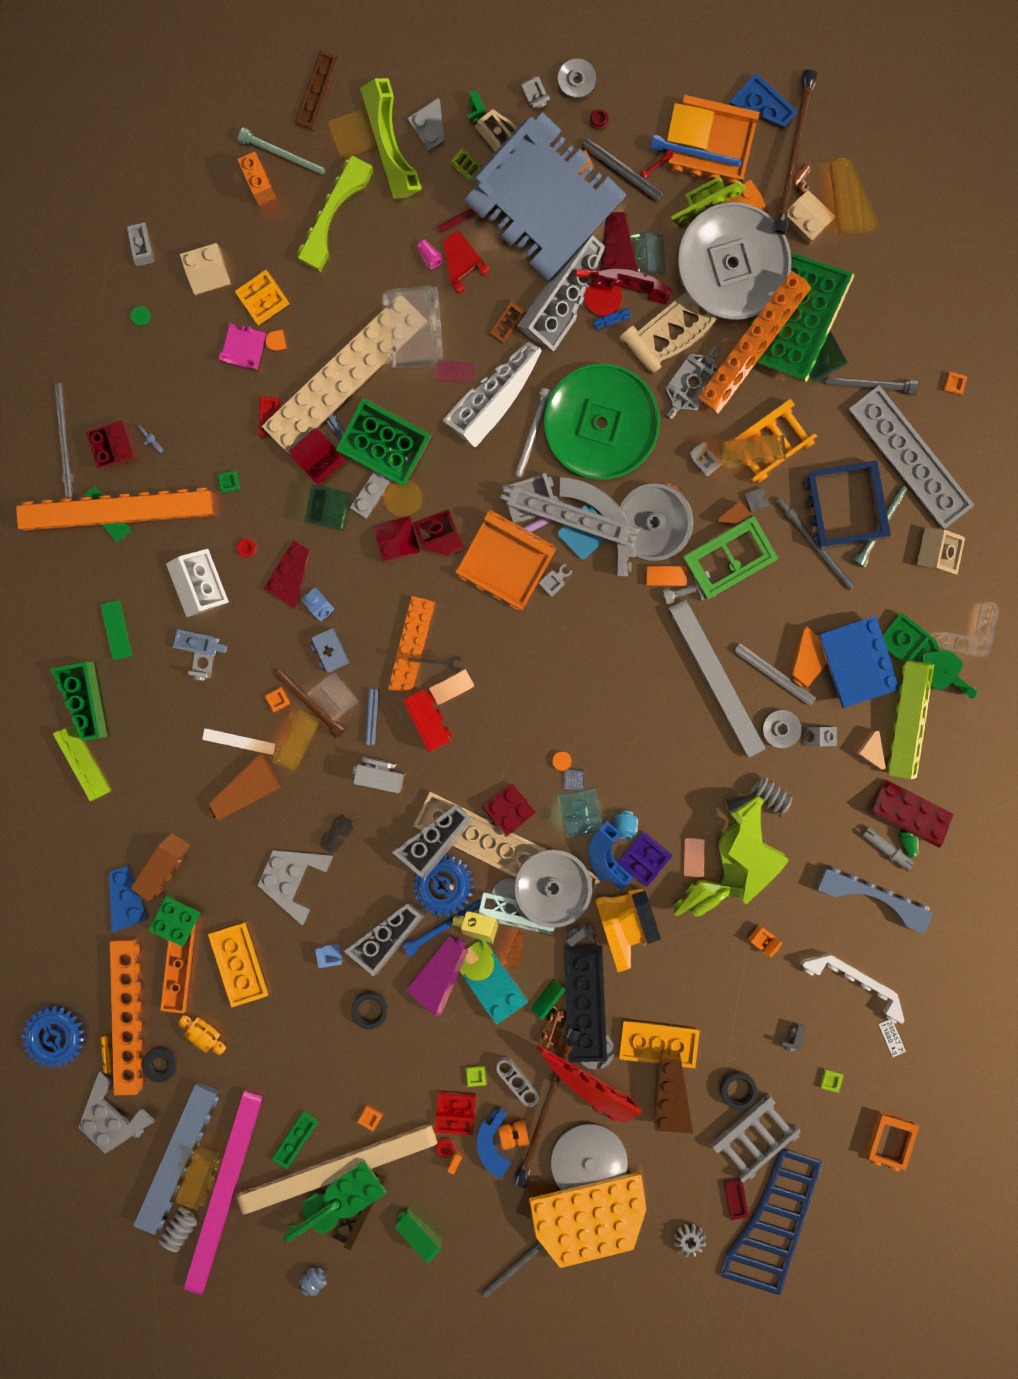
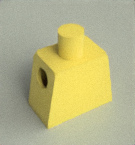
[452,911,498,944]

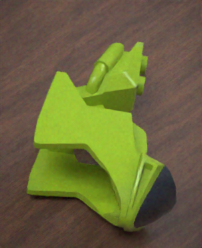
[673,796,788,917]

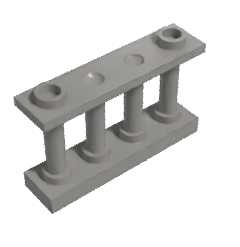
[711,1094,801,1182]

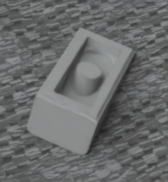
[126,222,154,266]

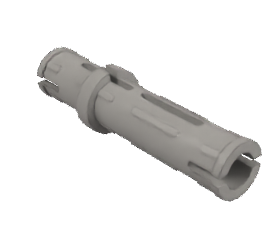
[862,827,915,872]

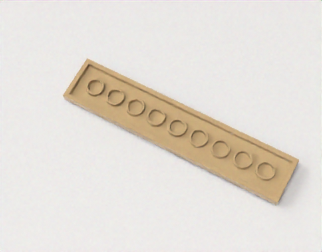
[262,294,427,455]
[413,791,600,898]

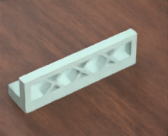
[479,893,554,935]

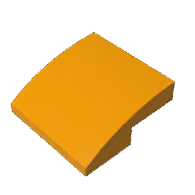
[667,103,714,151]
[235,270,290,326]

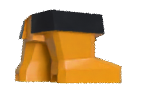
[595,888,661,972]

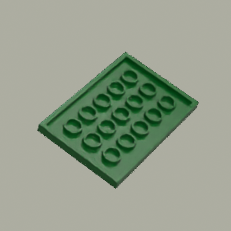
[747,252,854,382]

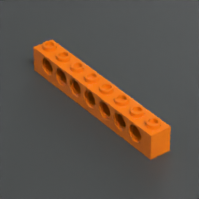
[698,271,811,414]
[110,938,143,1095]

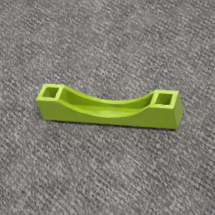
[360,78,422,199]
[297,156,374,272]

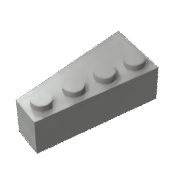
[392,805,474,878]
[344,903,425,976]

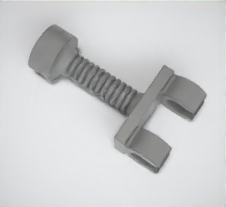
[662,571,716,605]

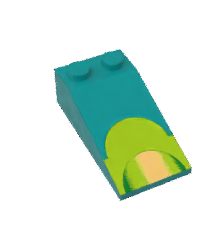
[460,940,528,1025]

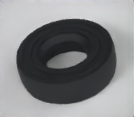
[142,1047,177,1083]

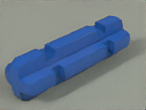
[593,308,631,330]

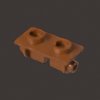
[539,1007,567,1049]

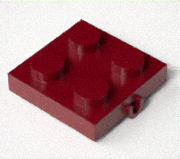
[482,783,536,837]

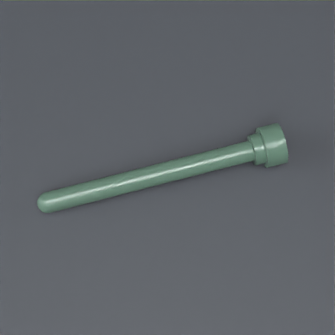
[237,127,325,175]
[852,485,907,568]

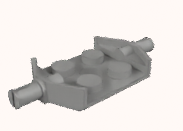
[665,346,721,420]

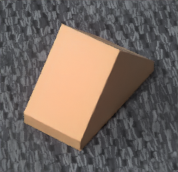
[857,730,886,769]

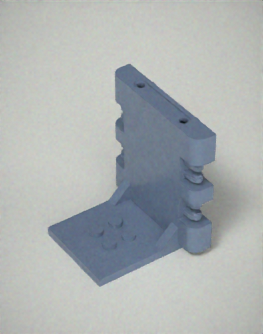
[463,112,627,281]

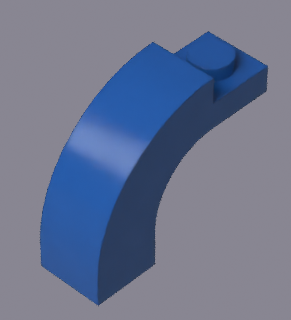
[589,821,634,891]
[477,1106,511,1179]

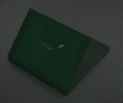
[810,330,848,382]

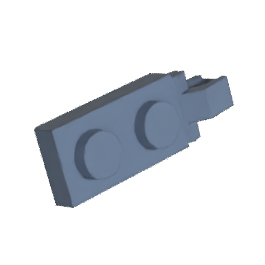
[172,629,228,656]

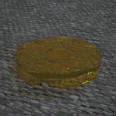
[384,480,422,517]

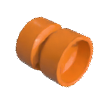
[498,1120,530,1150]

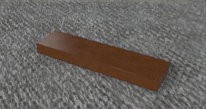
[295,50,339,130]

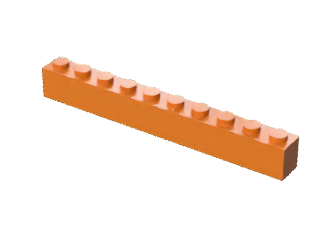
[16,488,214,531]

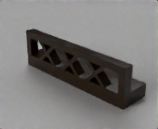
[331,1171,385,1251]

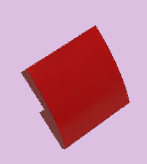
[435,1091,476,1136]

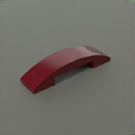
[593,269,672,304]

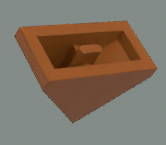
[717,501,752,525]

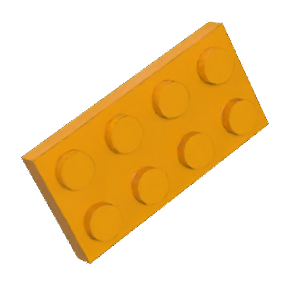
[208,922,269,1008]
[619,1020,700,1068]

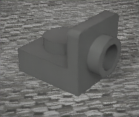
[780,1023,806,1052]

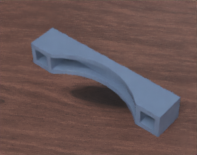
[815,866,933,934]

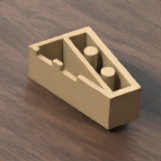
[475,109,517,152]

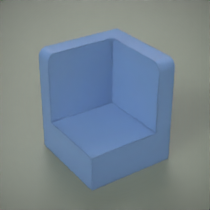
[315,943,343,968]

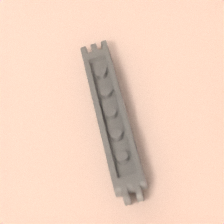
[500,485,640,547]

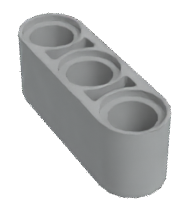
[496,1057,538,1107]

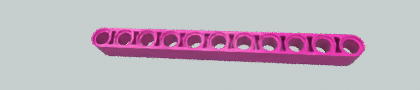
[184,1091,263,1296]

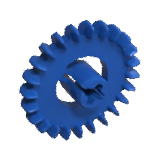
[412,854,474,917]
[21,1005,85,1069]

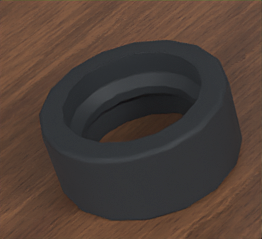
[351,991,388,1030]
[720,1071,758,1110]

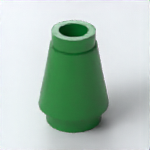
[899,830,919,858]

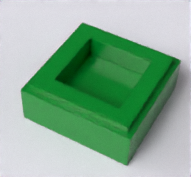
[217,471,241,493]

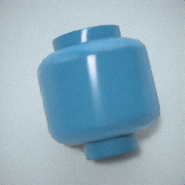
[613,811,638,840]

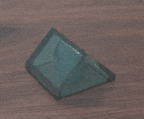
[631,232,666,275]

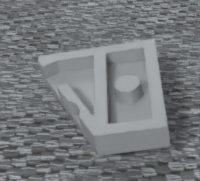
[407,98,445,152]

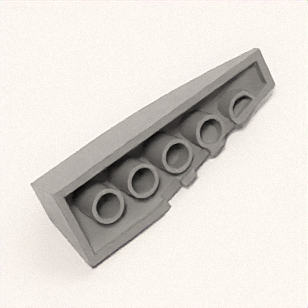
[517,234,605,352]

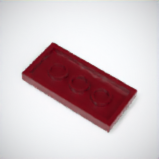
[871,779,954,848]

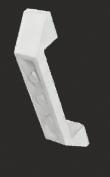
[800,953,905,1024]

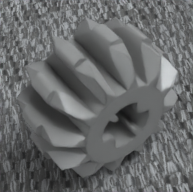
[674,1224,706,1257]

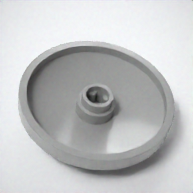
[620,483,693,561]
[515,850,592,928]
[551,1123,627,1190]

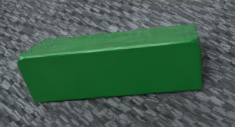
[531,979,565,1019]

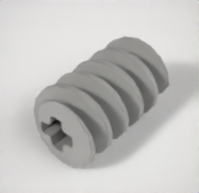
[749,776,793,817]
[158,1207,197,1252]

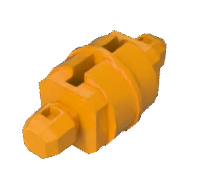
[178,1015,226,1055]

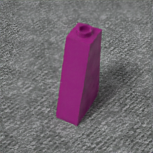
[406,937,469,1016]

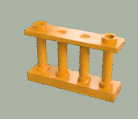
[726,399,817,483]

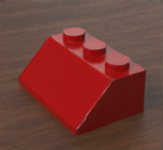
[403,690,452,752]

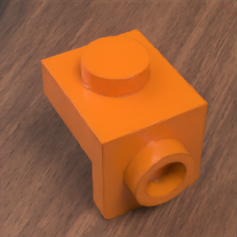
[748,924,782,958]

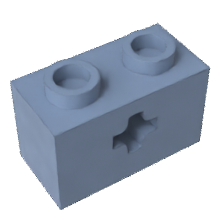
[310,628,350,673]

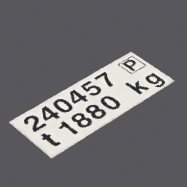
[879,1020,906,1057]

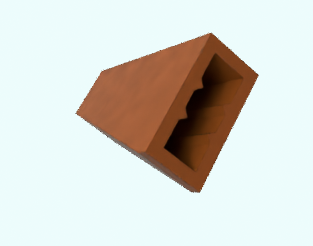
[209,754,281,821]

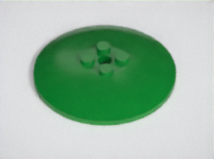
[544,364,660,480]

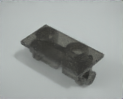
[320,813,354,854]

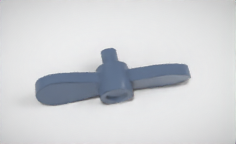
[137,424,164,453]

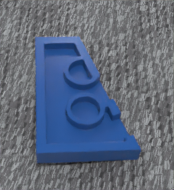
[729,73,798,128]
[109,865,148,933]

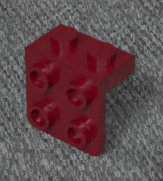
[289,428,346,486]

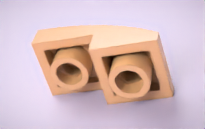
[429,669,474,705]

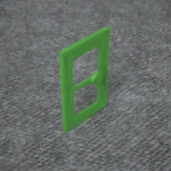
[683,515,779,599]

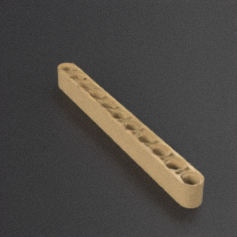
[235,1124,438,1215]

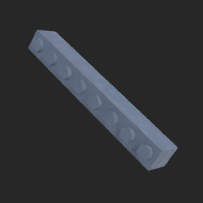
[133,1082,220,1235]

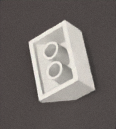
[166,549,228,617]

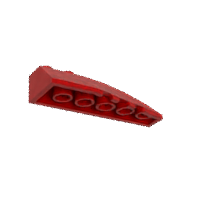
[536,1045,642,1123]

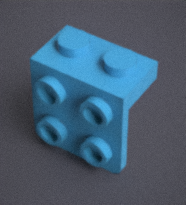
[558,506,606,560]

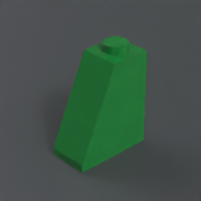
[395,1208,442,1264]

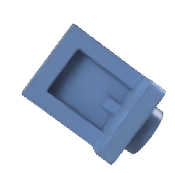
[301,587,334,621]

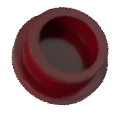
[589,109,609,129]

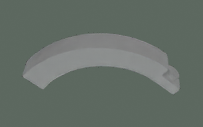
[559,477,636,576]

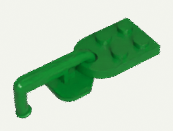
[883,612,978,699]
[284,1160,387,1242]

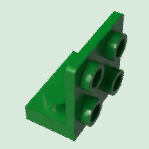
[148,893,200,947]

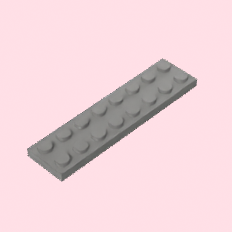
[848,385,975,530]

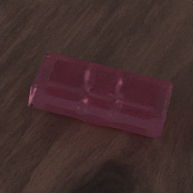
[436,359,476,383]

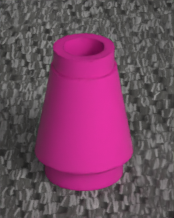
[416,240,443,270]

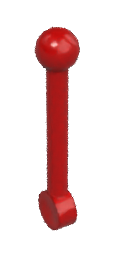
[640,150,674,178]

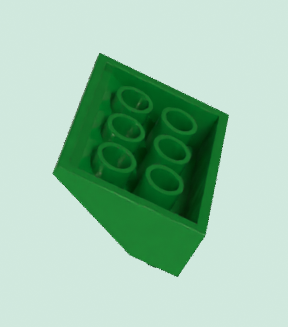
[336,398,433,486]

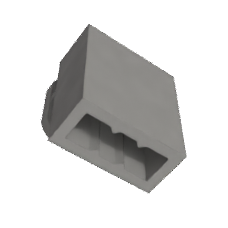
[351,756,405,793]

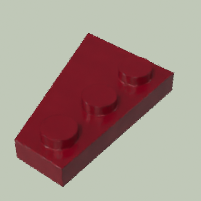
[600,212,639,272]
[263,540,310,609]

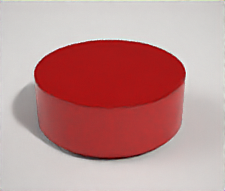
[236,538,256,558]
[435,1137,455,1158]

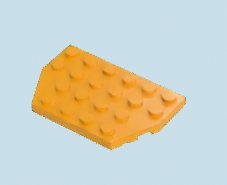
[529,1172,646,1268]

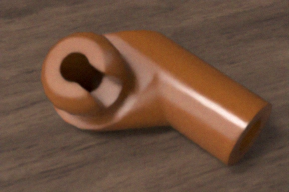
[794,163,811,193]

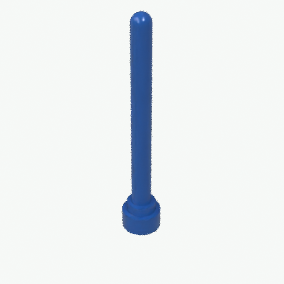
[650,134,742,167]
[402,899,482,957]

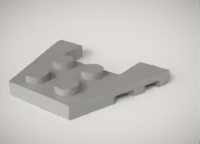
[258,850,333,925]
[78,1071,155,1153]

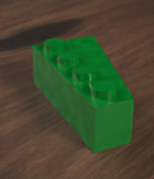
[50,662,107,741]

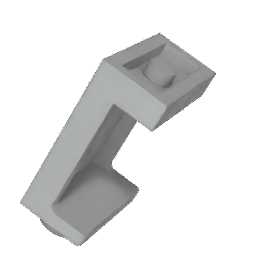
[502,473,559,524]

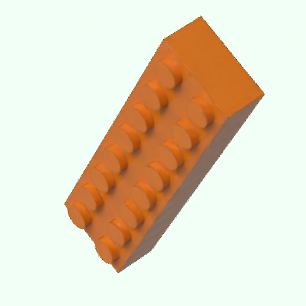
[388,596,435,695]
[160,923,196,1013]

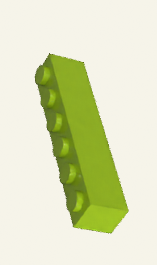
[887,661,934,780]

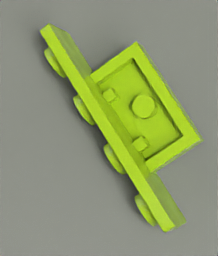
[671,177,746,225]

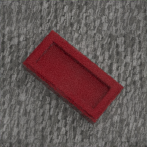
[723,1178,749,1220]

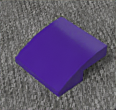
[617,831,673,887]

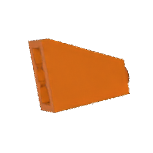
[790,627,827,687]

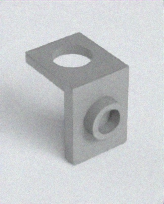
[188,653,214,681]
[802,727,837,746]

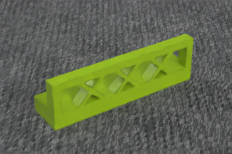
[53,724,111,801]

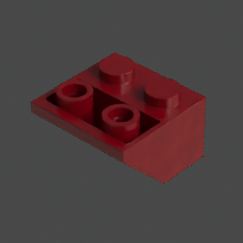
[86,420,138,469]

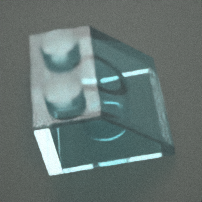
[558,788,603,838]

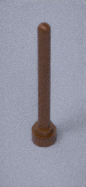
[274,669,346,739]

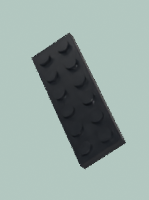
[564,945,607,1062]

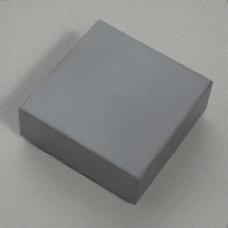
[744,487,769,512]

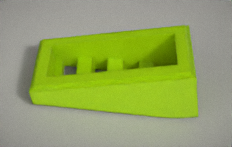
[450,148,482,186]

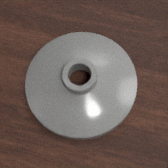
[558,59,596,98]
[763,710,801,748]

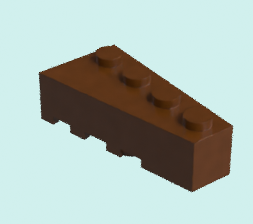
[654,1050,693,1134]

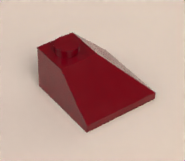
[413,509,464,556]
[373,516,420,563]

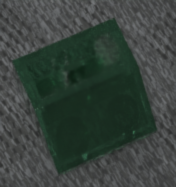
[304,484,351,531]

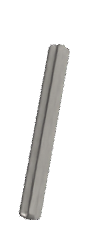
[734,644,816,706]

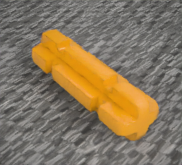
[100,1035,113,1074]

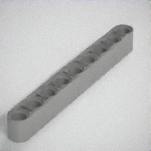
[668,599,765,759]

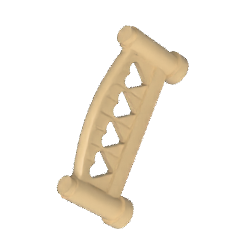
[619,292,718,374]

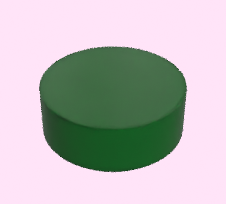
[131,306,151,326]

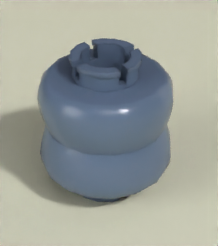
[299,1267,327,1296]

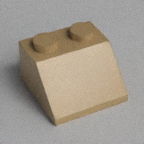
[788,190,836,245]
[180,243,231,295]
[917,527,965,575]

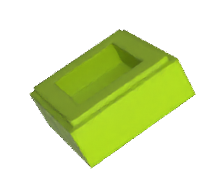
[466,1065,486,1087]
[819,1069,844,1093]

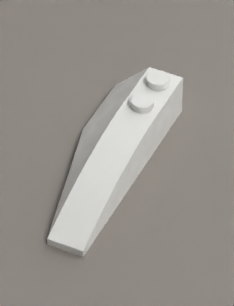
[442,342,541,447]

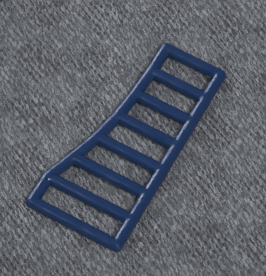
[720,1148,823,1295]

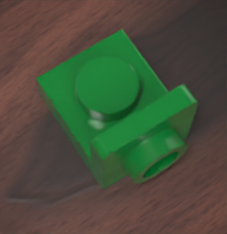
[467,90,486,124]

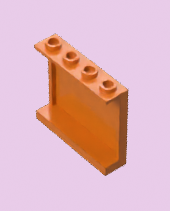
[667,95,760,185]
[455,510,558,610]

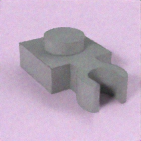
[539,564,572,597]

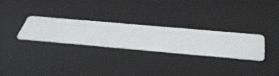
[202,729,275,755]

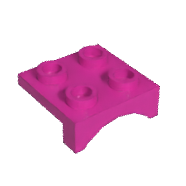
[219,324,267,371]

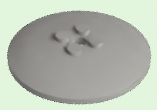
[678,202,791,320]

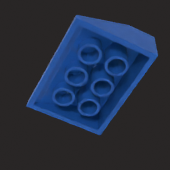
[818,616,900,708]

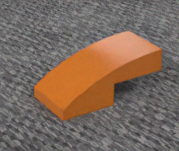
[645,566,687,586]

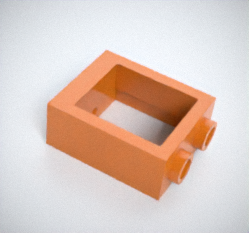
[237,152,276,206]
[866,1111,919,1171]

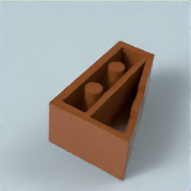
[131,833,190,902]

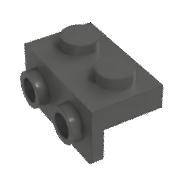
[566,922,597,947]

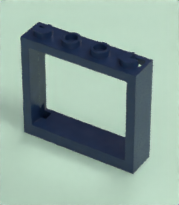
[804,460,891,550]

